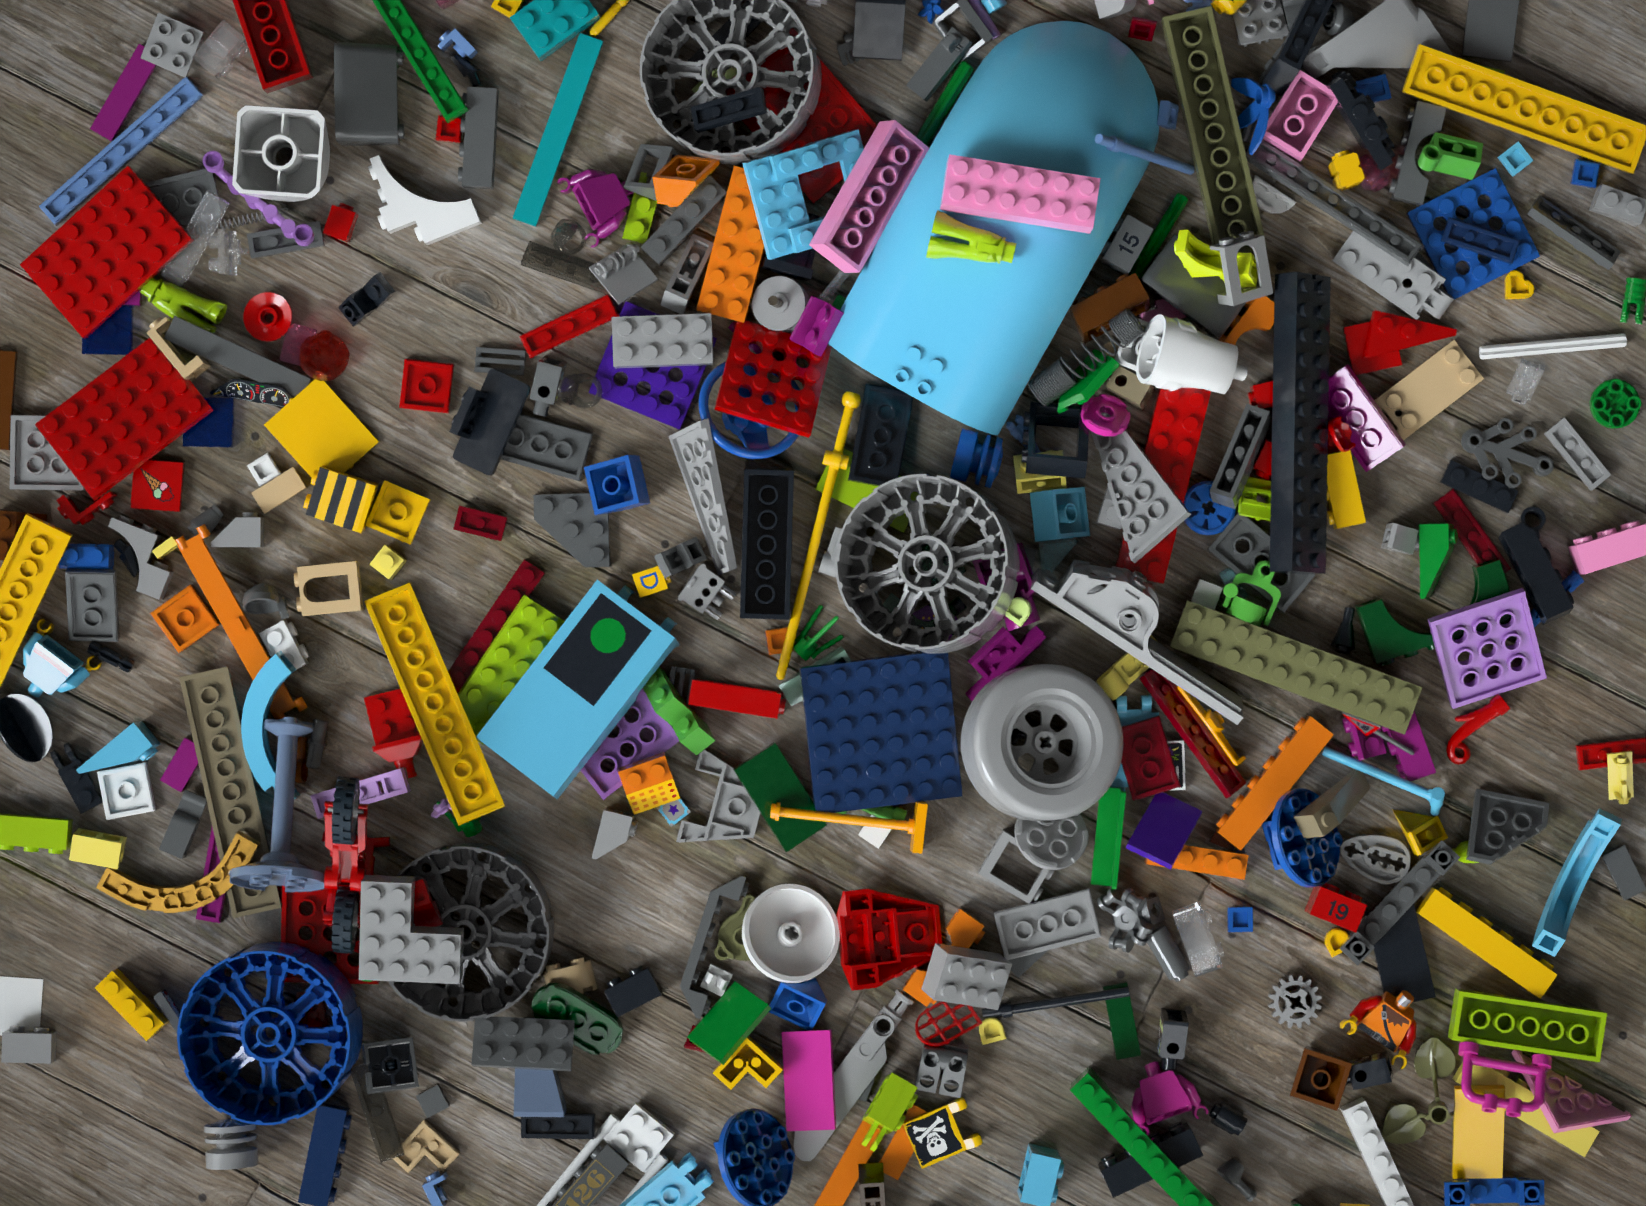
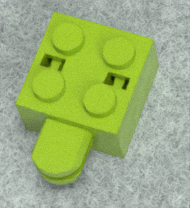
[861,1073,918,1152]

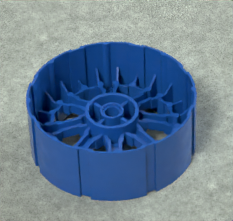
[177,942,363,1125]

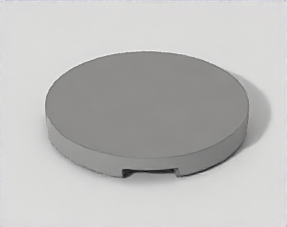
[1014,813,1089,870]

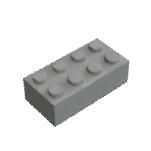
[612,313,714,368]

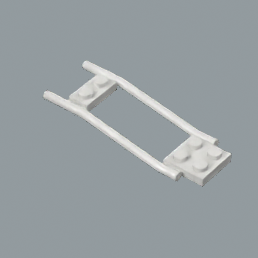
[537,1102,675,1206]

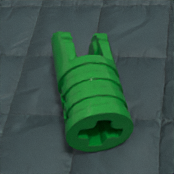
[1620,278,1646,325]

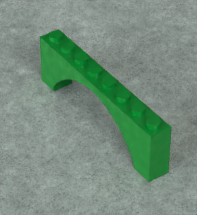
[1070,1066,1222,1206]

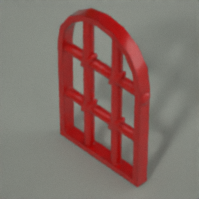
[915,1001,982,1047]

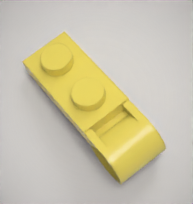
[1096,635,1156,701]

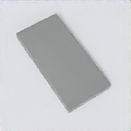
[993,888,1102,960]

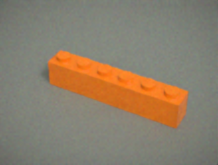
[1216,716,1334,851]

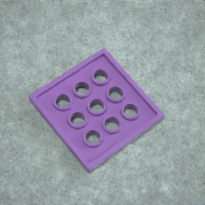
[1428,588,1547,709]
[580,689,679,800]

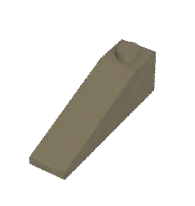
[1294,769,1370,838]

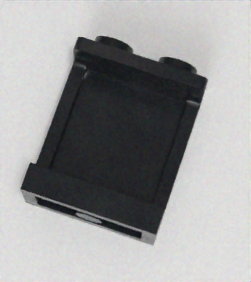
[760,213,820,281]

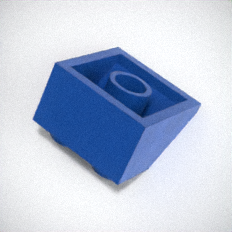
[584,455,650,515]

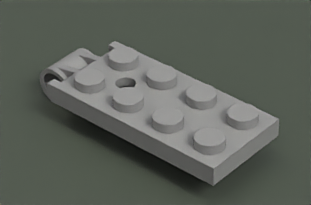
[1332,231,1454,320]

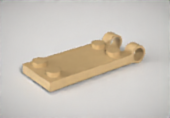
[1374,340,1484,440]

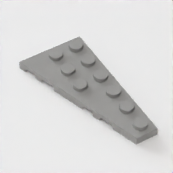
[1091,413,1191,563]
[668,418,737,575]

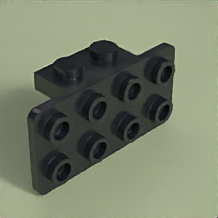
[449,369,530,476]

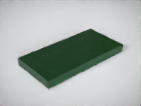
[733,742,827,852]

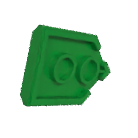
[1057,349,1120,413]

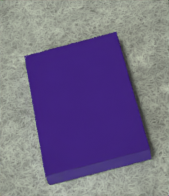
[1126,792,1202,870]

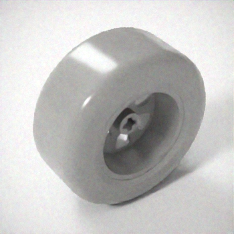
[961,664,1123,821]

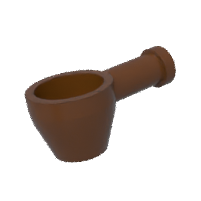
[295,737,308,784]

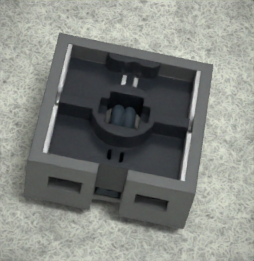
[361,1037,419,1094]

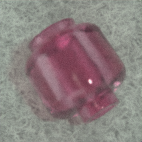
[1359,154,1391,192]

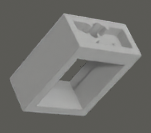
[978,830,1055,904]

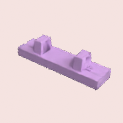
[310,767,411,819]

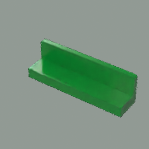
[1090,786,1126,889]

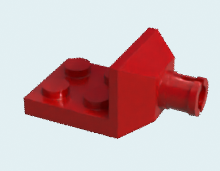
[364,689,423,778]

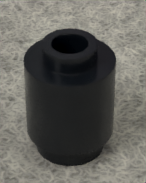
[1209,1101,1248,1136]

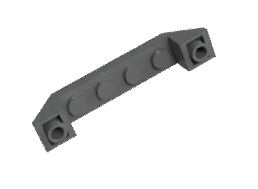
[1339,840,1460,966]
[680,875,750,1019]

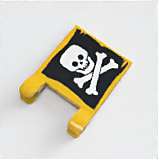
[903,1097,983,1169]

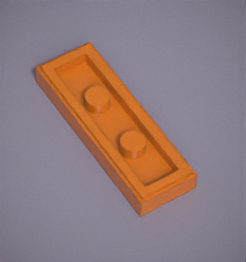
[879,1104,928,1180]

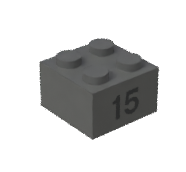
[1099,214,1153,275]

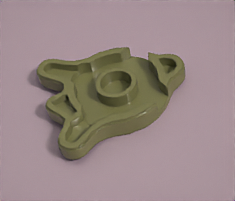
[714,894,755,961]

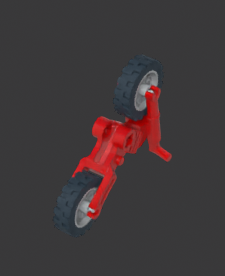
[322,776,390,954]

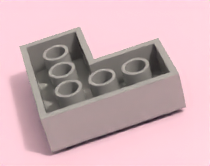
[359,875,464,984]

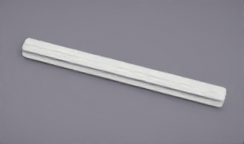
[1479,333,1627,359]

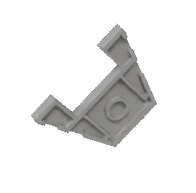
[676,749,760,843]

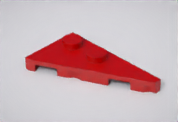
[1363,310,1457,358]

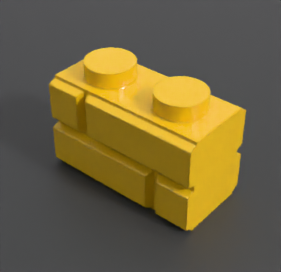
[1327,150,1365,191]

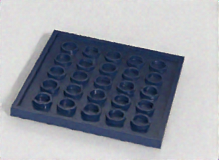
[799,652,963,813]

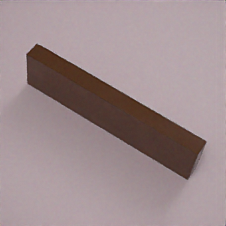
[0,351,17,450]

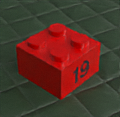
[1304,883,1367,933]

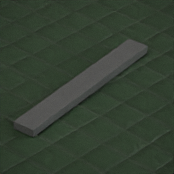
[1246,140,1423,266]

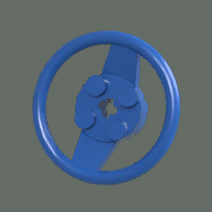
[699,362,800,459]

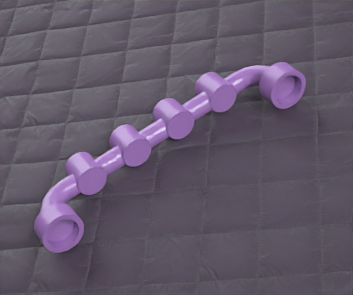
[203,151,314,246]

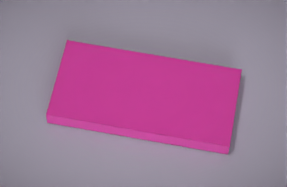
[782,1030,836,1131]

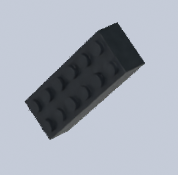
[740,469,794,620]

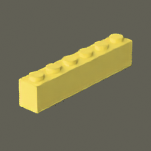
[1452,1055,1600,1157]

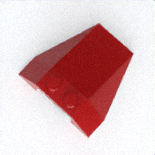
[836,889,942,991]

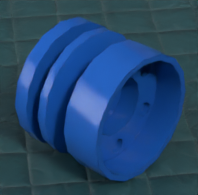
[950,428,1003,488]

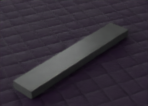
[164,315,311,398]

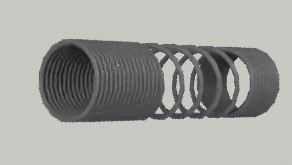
[1028,308,1145,406]

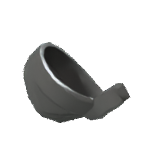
[242,583,289,620]

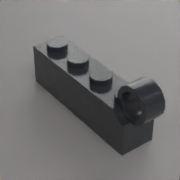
[1498,507,1574,625]

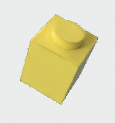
[370,545,407,580]

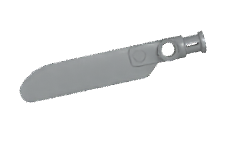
[794,989,915,1161]

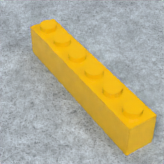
[1416,887,1557,999]

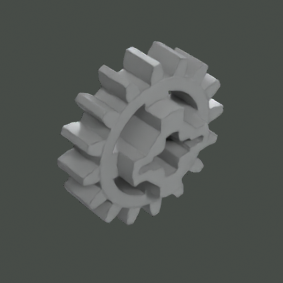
[1268,974,1322,1028]

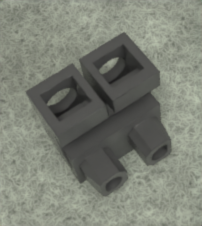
[914,1036,969,1098]

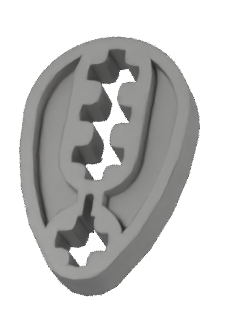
[1340,834,1410,884]

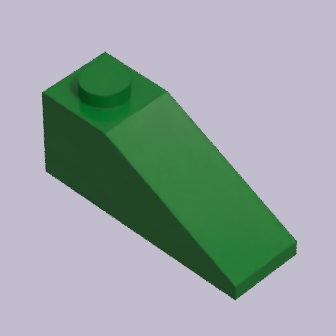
[1419,524,1458,599]

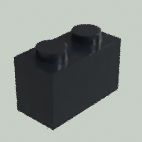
[604,965,662,1017]

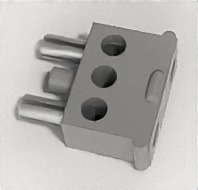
[678,563,736,620]

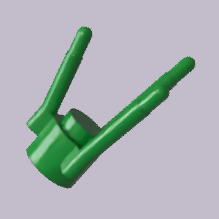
[793,605,844,661]

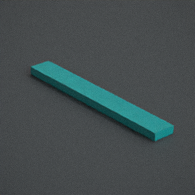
[513,33,604,227]

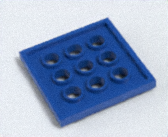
[1406,168,1540,300]

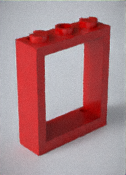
[688,679,786,719]

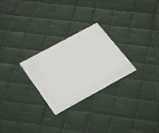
[0,976,43,1036]

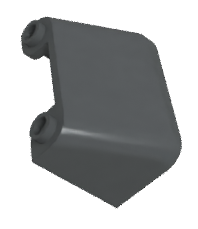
[334,42,405,146]
[1140,234,1247,340]

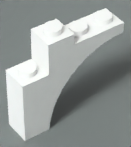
[368,155,482,245]

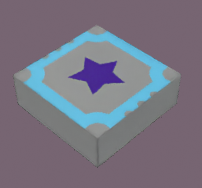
[656,799,691,827]

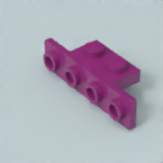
[965,626,1047,701]

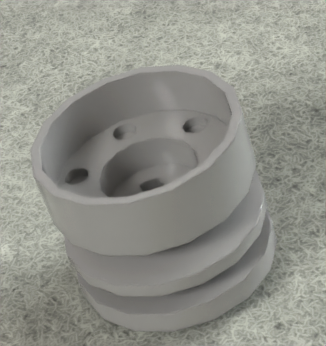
[204,1119,259,1170]

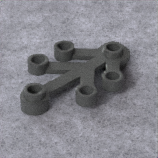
[1461,418,1554,488]

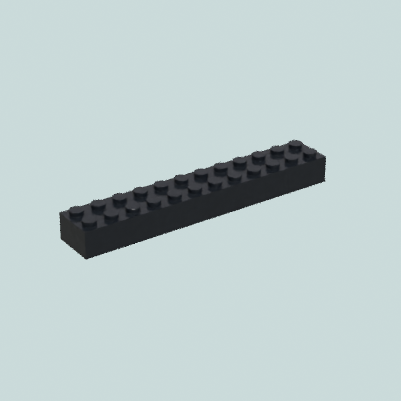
[1270,272,1331,575]

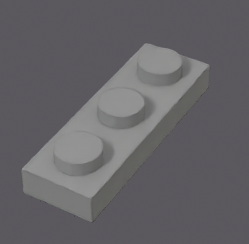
[1544,417,1611,491]

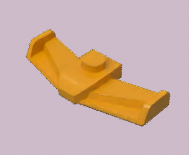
[1177,686,1246,766]

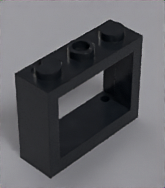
[1021,402,1089,478]

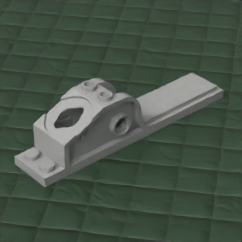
[1031,559,1243,725]

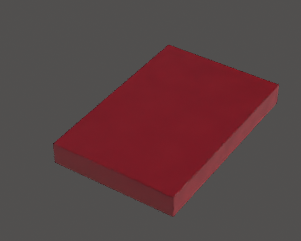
[1121,715,1181,801]

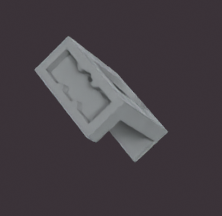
[1210,231,1273,306]

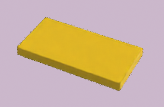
[1452,1085,1505,1179]

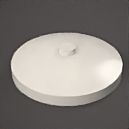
[742,884,840,983]

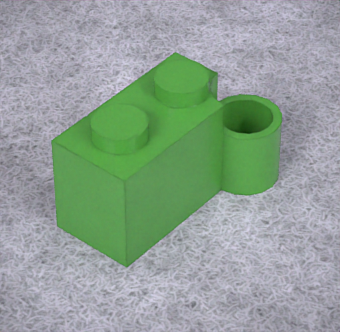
[1418,132,1483,180]

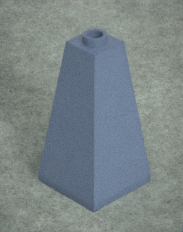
[514,1069,567,1117]

